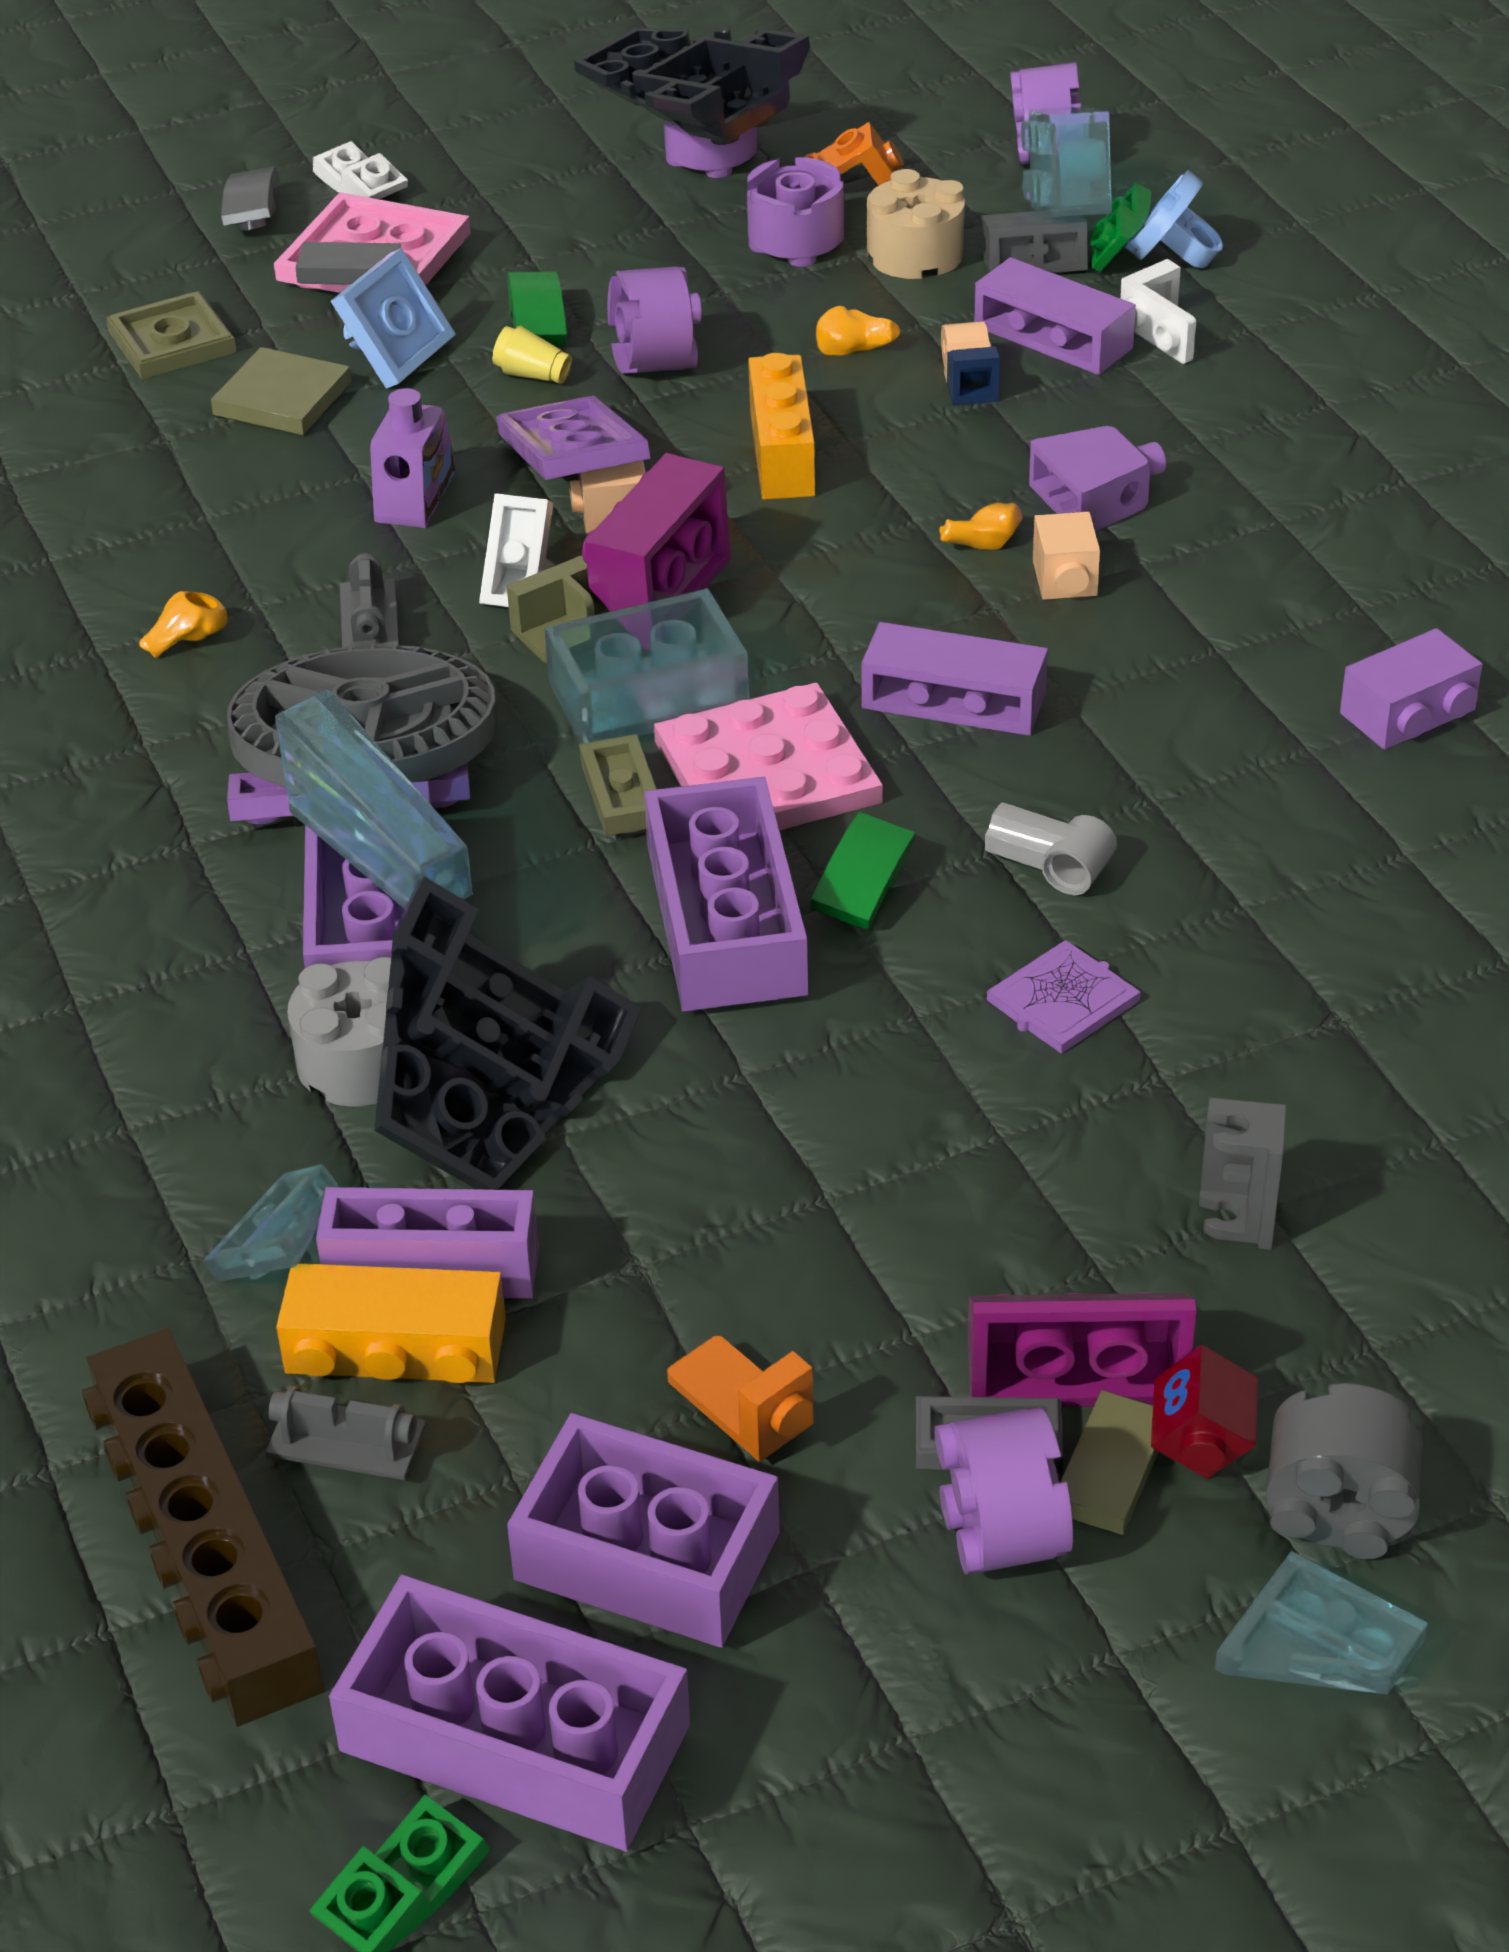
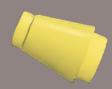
[492,326,572,384]

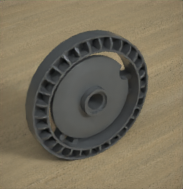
[227,644,497,791]

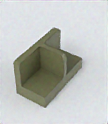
[506,555,627,663]

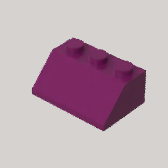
[582,453,731,649]
[967,1292,1196,1407]

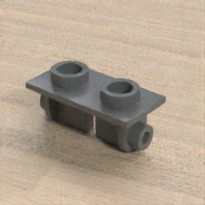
[340,553,399,648]
[265,1386,427,1481]

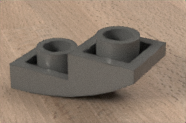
[221,166,281,231]

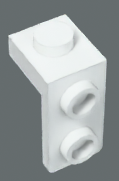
[1120,259,1196,364]

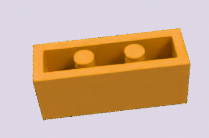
[749,353,815,500]
[276,1263,506,1383]

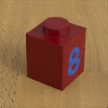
[1151,1344,1258,1479]

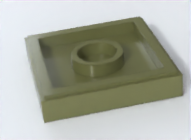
[106,291,237,380]
[211,347,352,435]

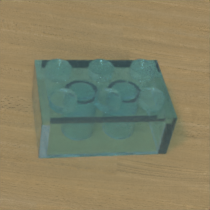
[1021,106,1112,217]
[544,588,749,744]

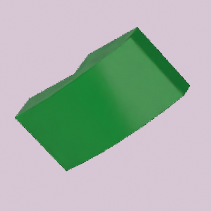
[1090,182,1151,272]
[507,272,567,347]
[811,812,916,931]
[309,1795,491,1952]

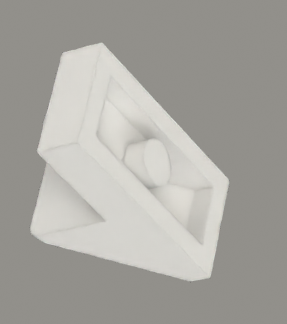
[479,494,555,608]

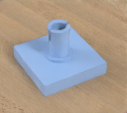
[331,248,456,388]

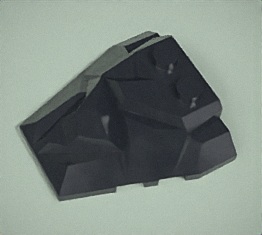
[574,28,810,145]
[374,876,642,1190]

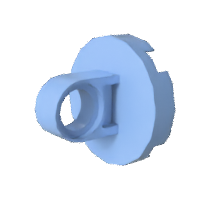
[1125,169,1223,268]

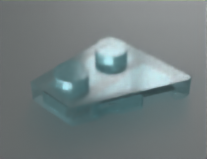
[202,1164,338,1282]
[1215,1551,1428,1695]

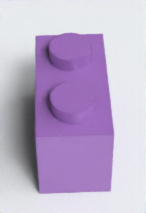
[1340,628,1482,750]

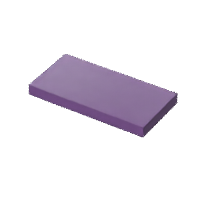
[496,395,650,480]

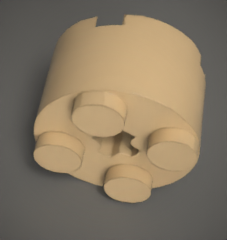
[867,169,965,279]

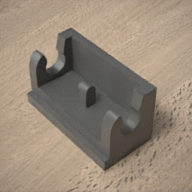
[981,208,1088,273]
[1199,1097,1286,1250]

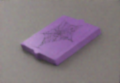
[987,940,1141,1054]

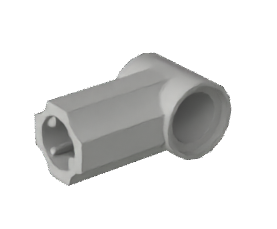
[985,802,1117,895]

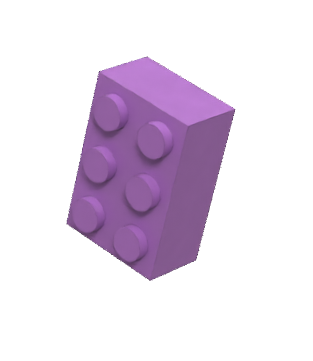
[507,1413,780,1648]

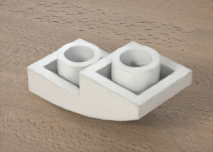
[313,141,408,199]

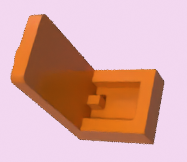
[804,122,904,186]
[667,1336,814,1462]

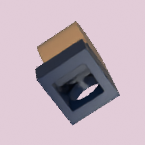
[941,321,1000,405]

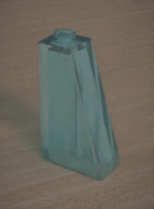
[275,689,473,909]

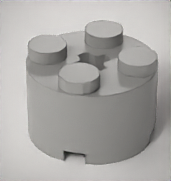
[287,957,391,1107]

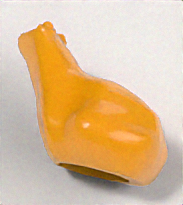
[816,306,900,355]
[939,503,1023,551]
[139,591,228,658]

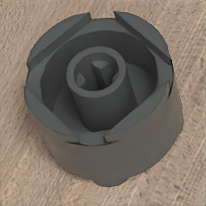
[1266,1383,1424,1560]

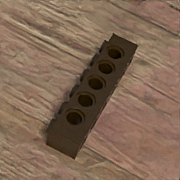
[81,1328,325,1727]

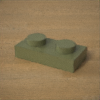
[579,734,657,836]

